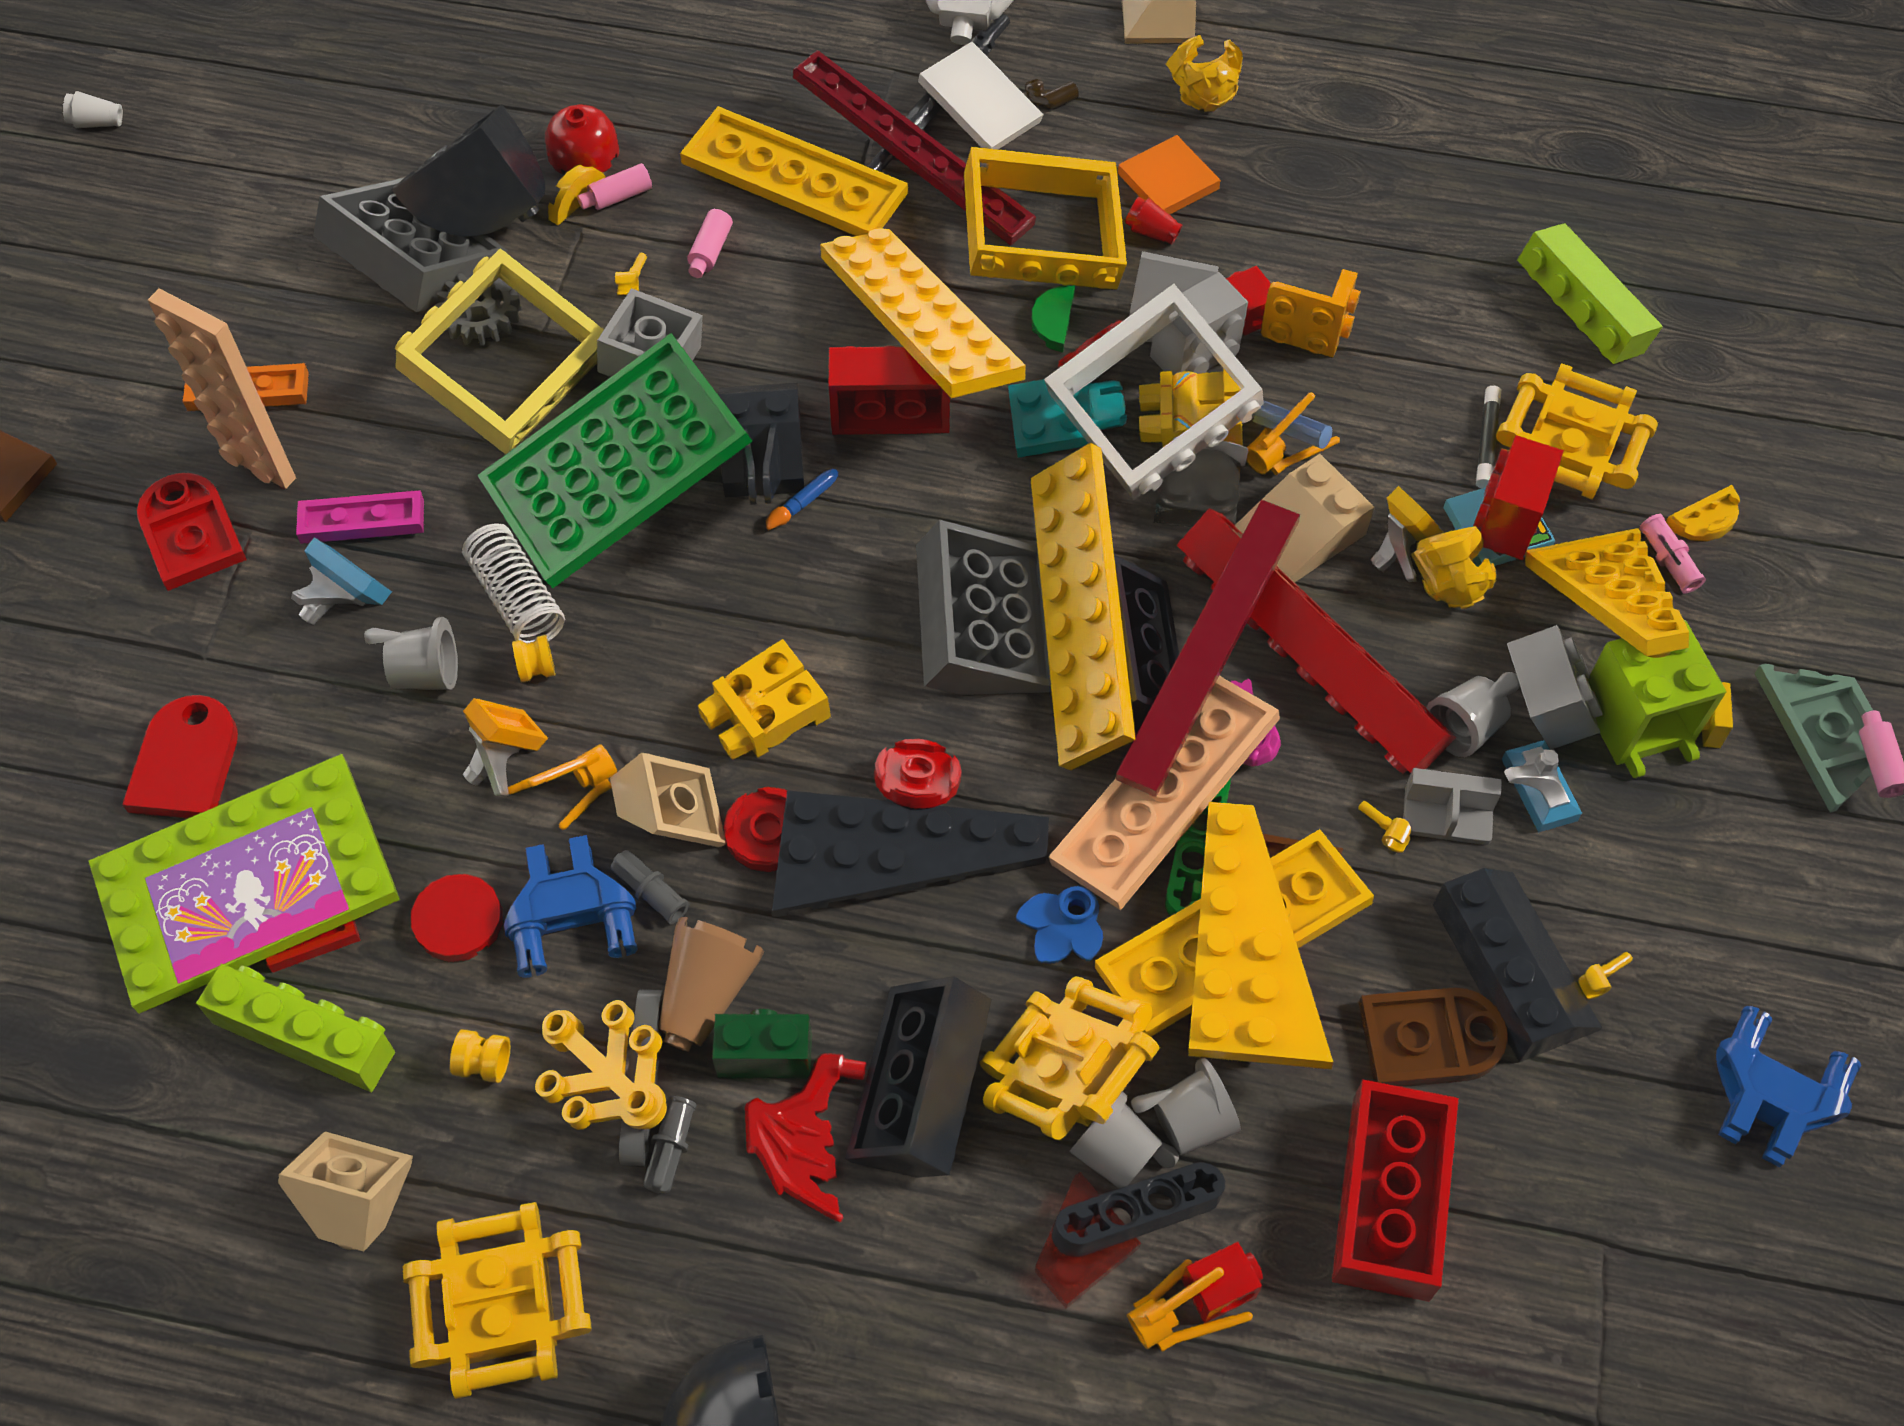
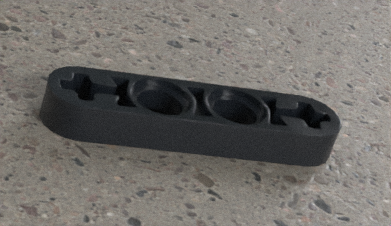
[1052,1162,1226,1257]

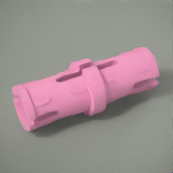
[1639,514,1706,594]

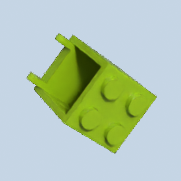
[1587,620,1727,778]

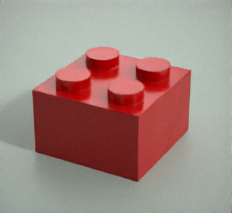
[1473,435,1564,560]

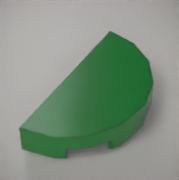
[1031,286,1075,353]

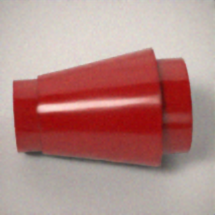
[1125,197,1183,245]

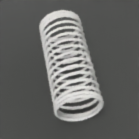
[462,523,565,643]

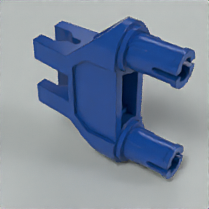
[504,835,638,978]
[1716,1006,1861,1168]

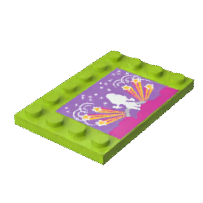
[89,754,400,1014]

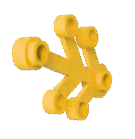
[535,1000,667,1130]

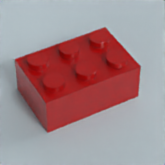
[829,346,950,435]

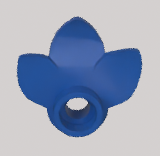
[1016,886,1103,964]

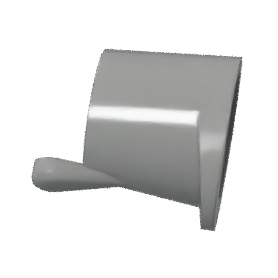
[364,617,458,690]
[1426,672,1520,758]
[1131,1057,1241,1155]
[1069,1091,1179,1189]

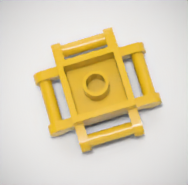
[1496,363,1658,500]
[980,976,1159,1140]
[402,1202,592,1399]

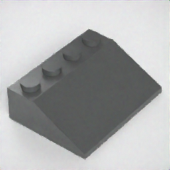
[313,177,508,312]
[916,519,1052,695]

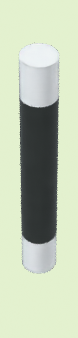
[1476,386,1501,488]

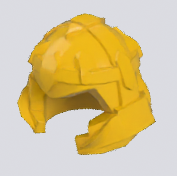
[1166,35,1243,112]
[1411,526,1496,609]

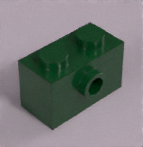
[712,1009,812,1078]

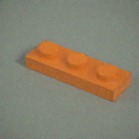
[183,363,309,411]

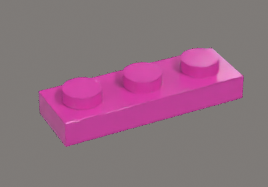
[296,490,424,544]

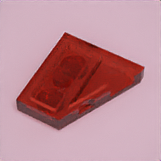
[1035,1172,1141,1309]

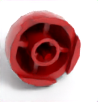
[545,104,619,174]

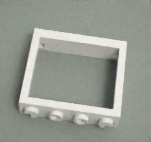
[1044,284,1264,500]

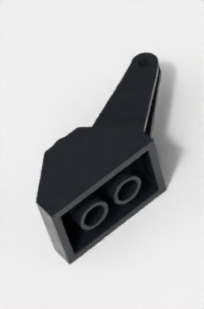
[717,383,804,505]

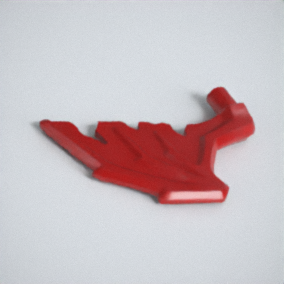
[745,1053,867,1223]

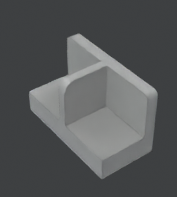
[1403,768,1501,845]

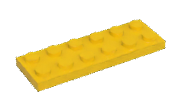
[680,106,908,236]
[1095,829,1374,1037]

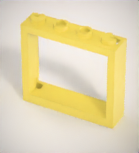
[395,248,604,454]

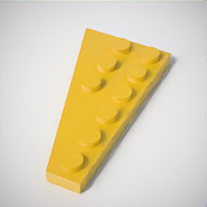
[1525,528,1689,658]
[1188,802,1333,1070]

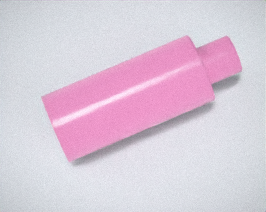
[577,163,652,210]
[687,209,733,278]
[1859,711,1904,798]

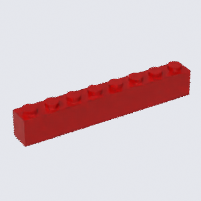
[1177,508,1457,774]

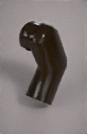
[1024,79,1079,109]

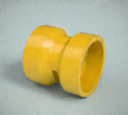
[450,1029,511,1083]

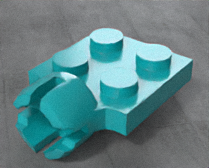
[1008,379,1127,458]

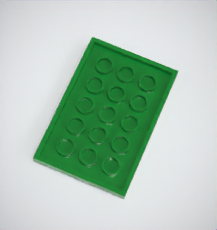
[478,333,752,588]

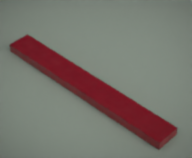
[793,50,1036,246]
[1116,499,1300,797]

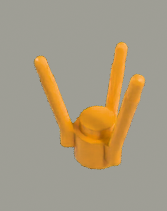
[1246,393,1340,475]
[508,744,617,830]
[1127,1259,1253,1352]

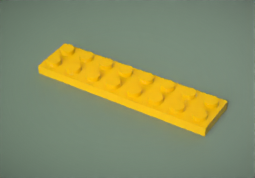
[820,228,1026,399]
[1031,443,1136,770]

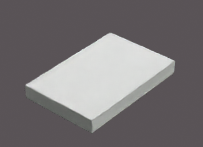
[918,42,1043,150]

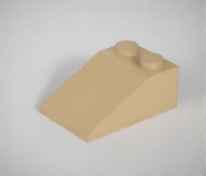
[1235,454,1374,582]

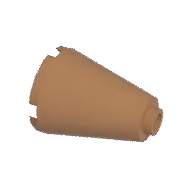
[658,917,764,1052]

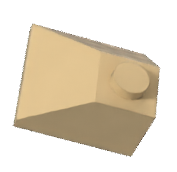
[1122,0,1196,44]
[610,753,726,847]
[278,1132,413,1252]

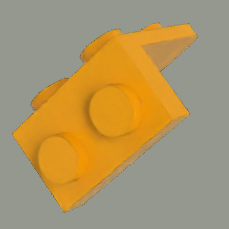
[1261,269,1361,357]

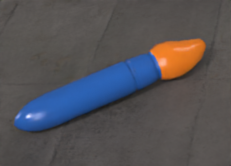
[766,469,839,530]

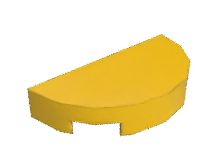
[548,165,605,225]
[1666,485,1740,541]

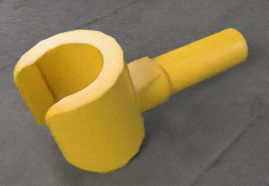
[615,253,647,295]
[1358,801,1411,853]
[1578,952,1632,999]

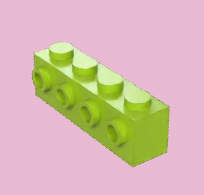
[1517,223,1663,364]
[196,963,395,1093]

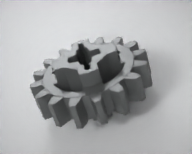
[435,272,522,346]

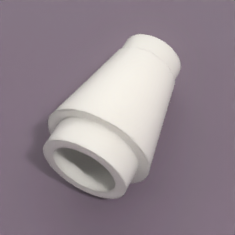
[63,91,123,128]

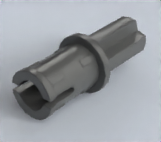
[610,850,690,924]
[643,1096,697,1193]

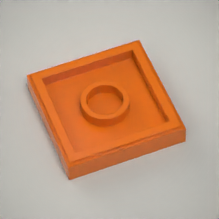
[1118,135,1221,215]

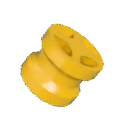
[512,635,555,683]

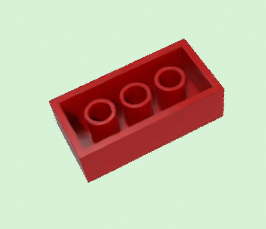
[1332,1080,1459,1302]

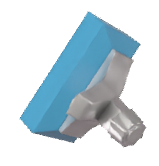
[291,537,392,625]
[1502,740,1582,833]

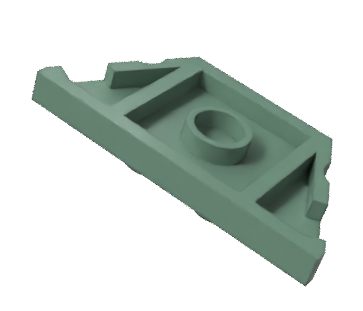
[1754,664,1873,813]

